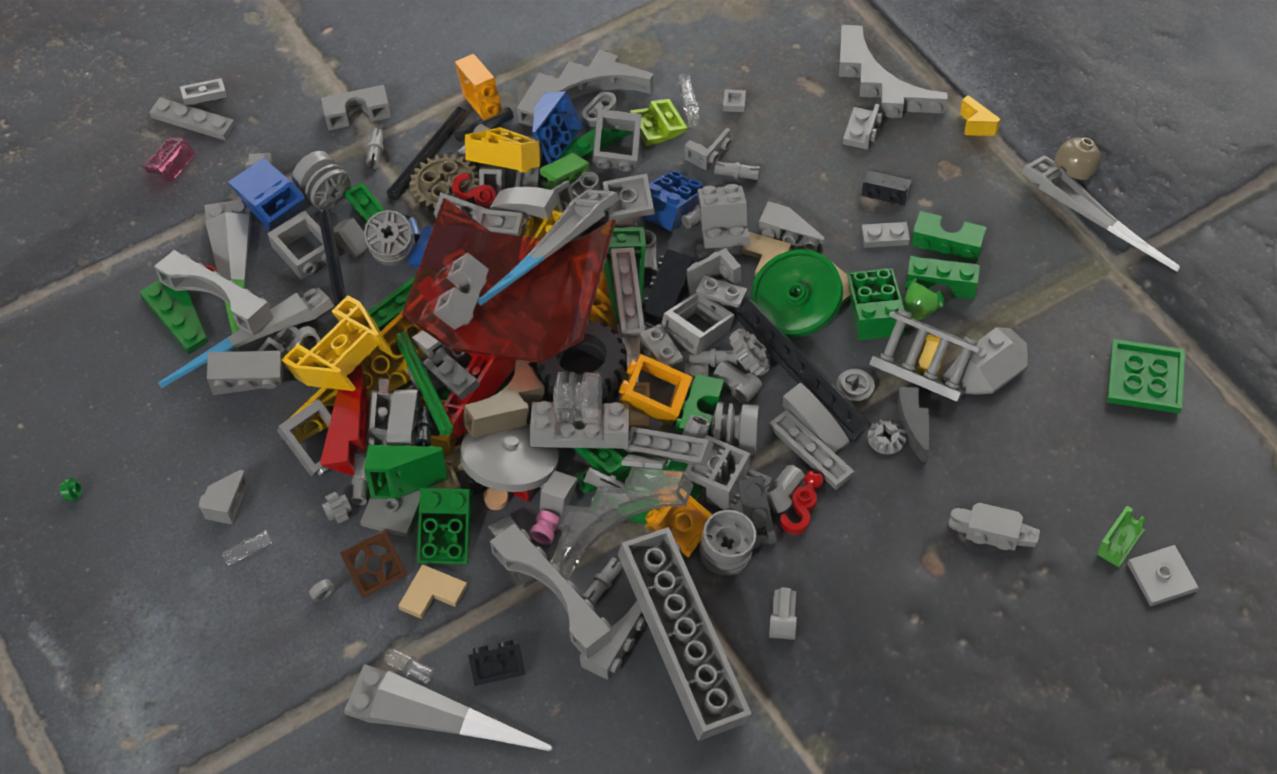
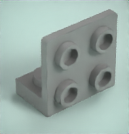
[687,248,741,297]

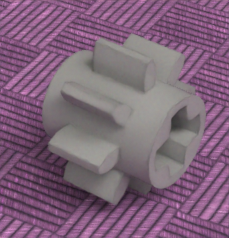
[322,492,352,524]

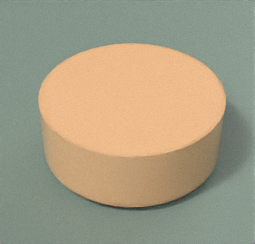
[483,488,508,510]

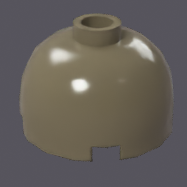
[1054,137,1101,180]

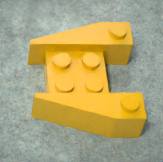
[281,296,392,391]

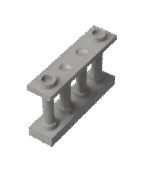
[869,309,983,402]

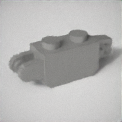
[365,378,393,456]
[948,503,1040,551]

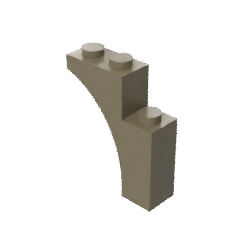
[463,359,545,438]

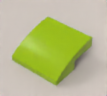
[629,99,688,146]

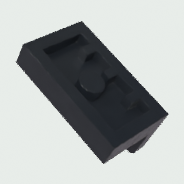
[862,171,912,206]
[468,640,526,686]

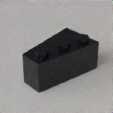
[642,249,695,323]

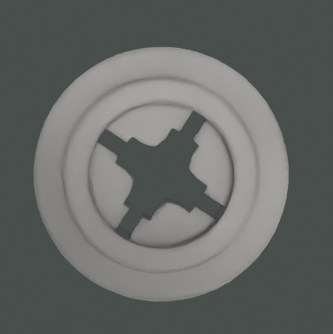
[836,369,875,403]
[867,419,906,454]

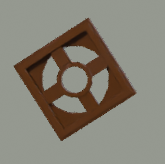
[340,529,408,598]

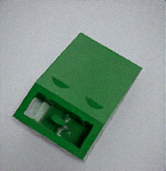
[847,268,905,340]
[364,445,448,499]
[417,488,473,564]

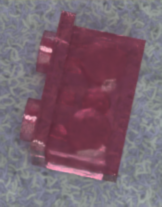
[142,137,195,183]

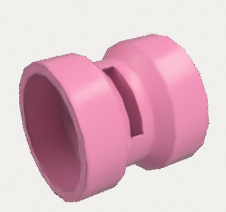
[529,510,561,545]

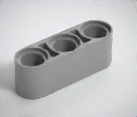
[387,389,421,446]

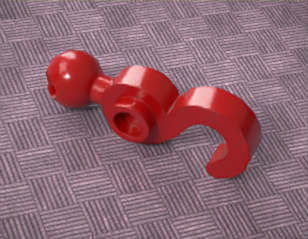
[452,173,497,208]
[780,470,824,535]

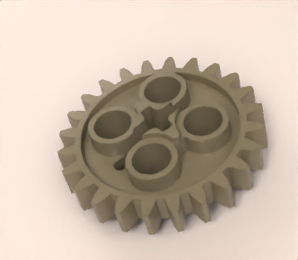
[409,154,479,213]

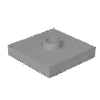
[360,491,420,538]
[1127,545,1199,607]

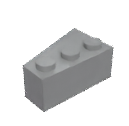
[207,351,282,395]

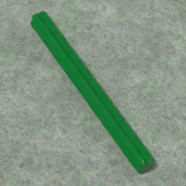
[396,331,453,436]

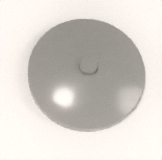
[460,423,558,492]

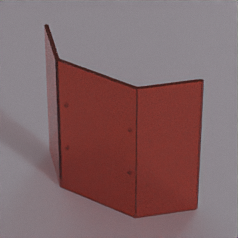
[402,198,616,363]

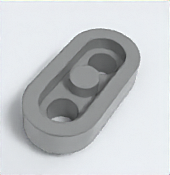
[582,92,617,127]

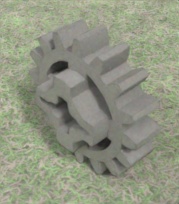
[729,328,770,376]

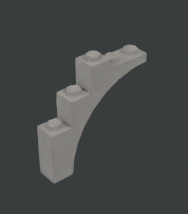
[839,25,947,118]
[517,50,654,127]

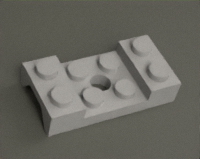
[530,401,629,449]

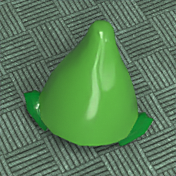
[903,278,944,329]

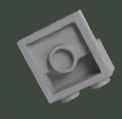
[603,173,655,228]

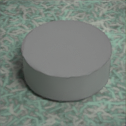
[309,579,335,602]

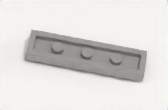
[149,97,235,140]
[610,247,645,338]
[769,410,854,490]
[623,427,714,467]

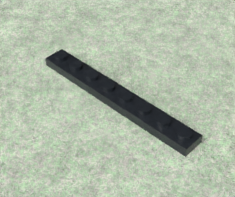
[732,297,872,442]

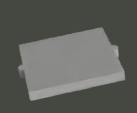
[621,454,668,469]

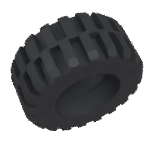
[537,319,628,411]

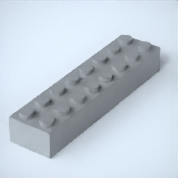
[618,527,752,741]

